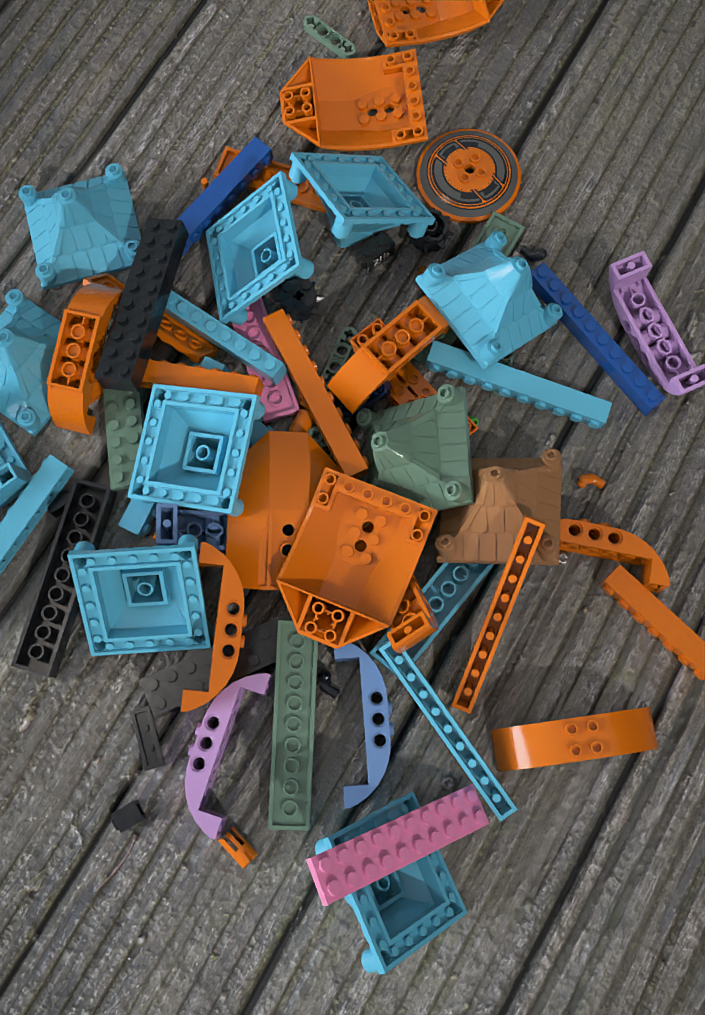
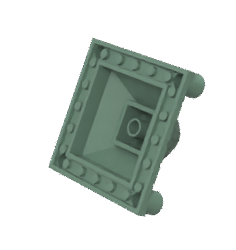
[356,384,475,511]

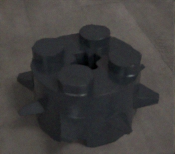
[405,208,454,252]
[274,277,324,323]

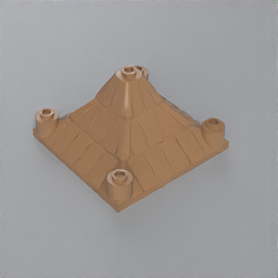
[435,448,562,565]

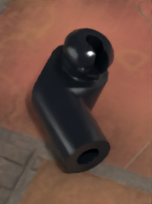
[519,245,547,262]
[318,670,340,699]

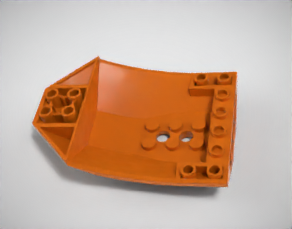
[368,0,505,48]
[280,48,428,151]
[226,431,341,590]
[276,467,438,649]

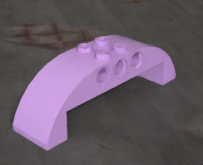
[609,251,705,396]
[185,673,274,840]

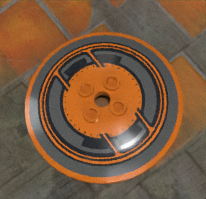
[416,129,521,224]

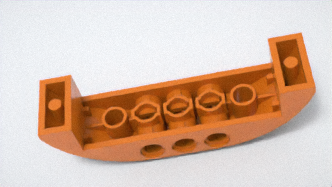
[560,519,670,593]
[355,522,438,654]
[180,542,247,712]
[490,707,658,771]

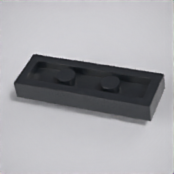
[130,706,166,771]

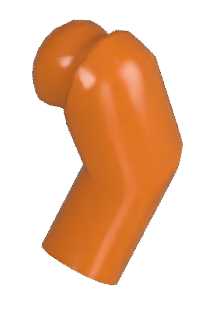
[576,473,606,489]

